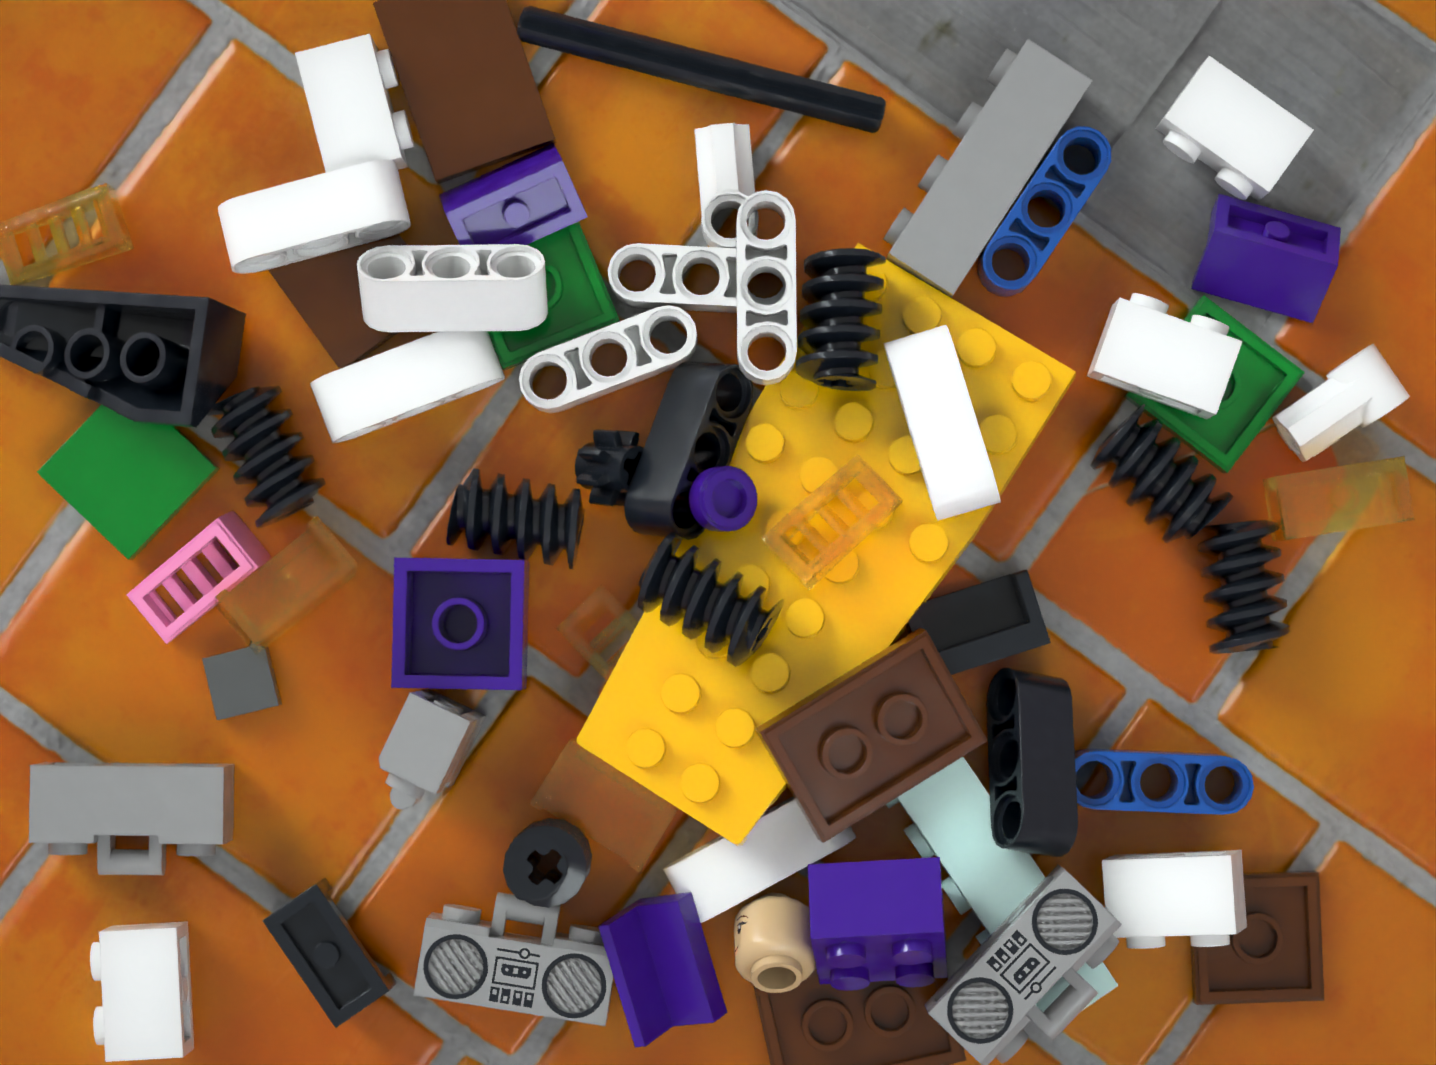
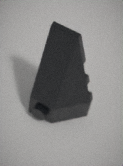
[0,284,246,428]

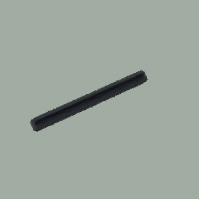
[517,6,886,133]

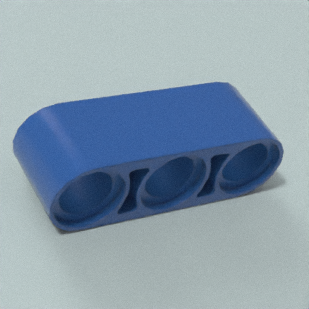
[978,126,1111,296]
[1075,749,1254,815]

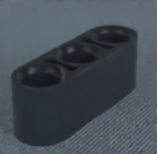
[624,361,753,540]
[986,668,1078,857]

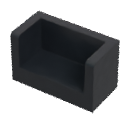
[906,569,1051,675]
[262,878,397,1028]

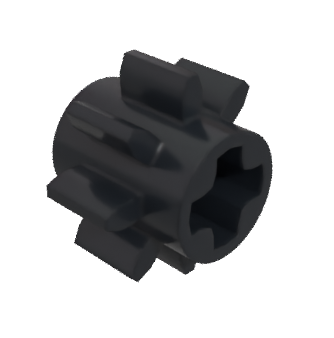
[575,429,644,506]

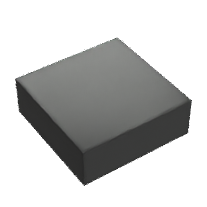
[202,643,282,720]

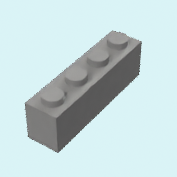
[883,39,1093,298]

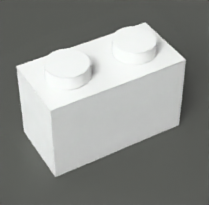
[295,34,414,172]
[1155,56,1314,201]
[1087,293,1242,419]
[1102,850,1247,949]
[90,921,194,1062]

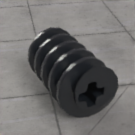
[795,248,886,391]
[207,386,326,529]
[1090,404,1233,543]
[446,468,585,570]
[1198,520,1290,654]
[638,531,784,667]
[503,818,592,908]

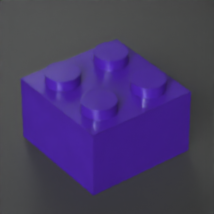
[391,557,529,690]
[808,857,948,991]

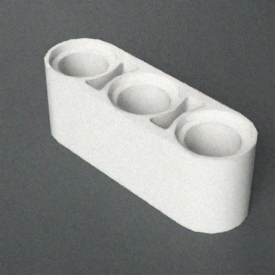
[218,159,411,274]
[736,190,797,386]
[608,243,785,313]
[357,244,548,332]
[519,305,698,413]
[884,325,1001,521]
[310,331,505,443]
[663,797,856,923]

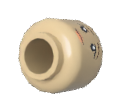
[734,893,816,993]

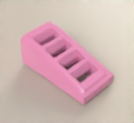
[127,511,272,644]

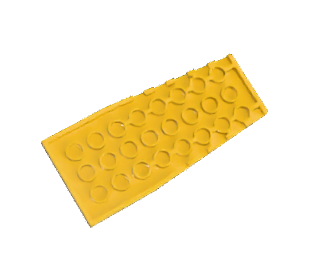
[577,243,1076,846]

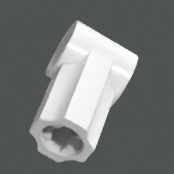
[694,123,759,248]
[1272,343,1410,462]

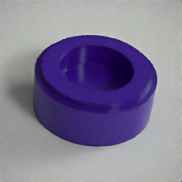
[689,466,757,532]

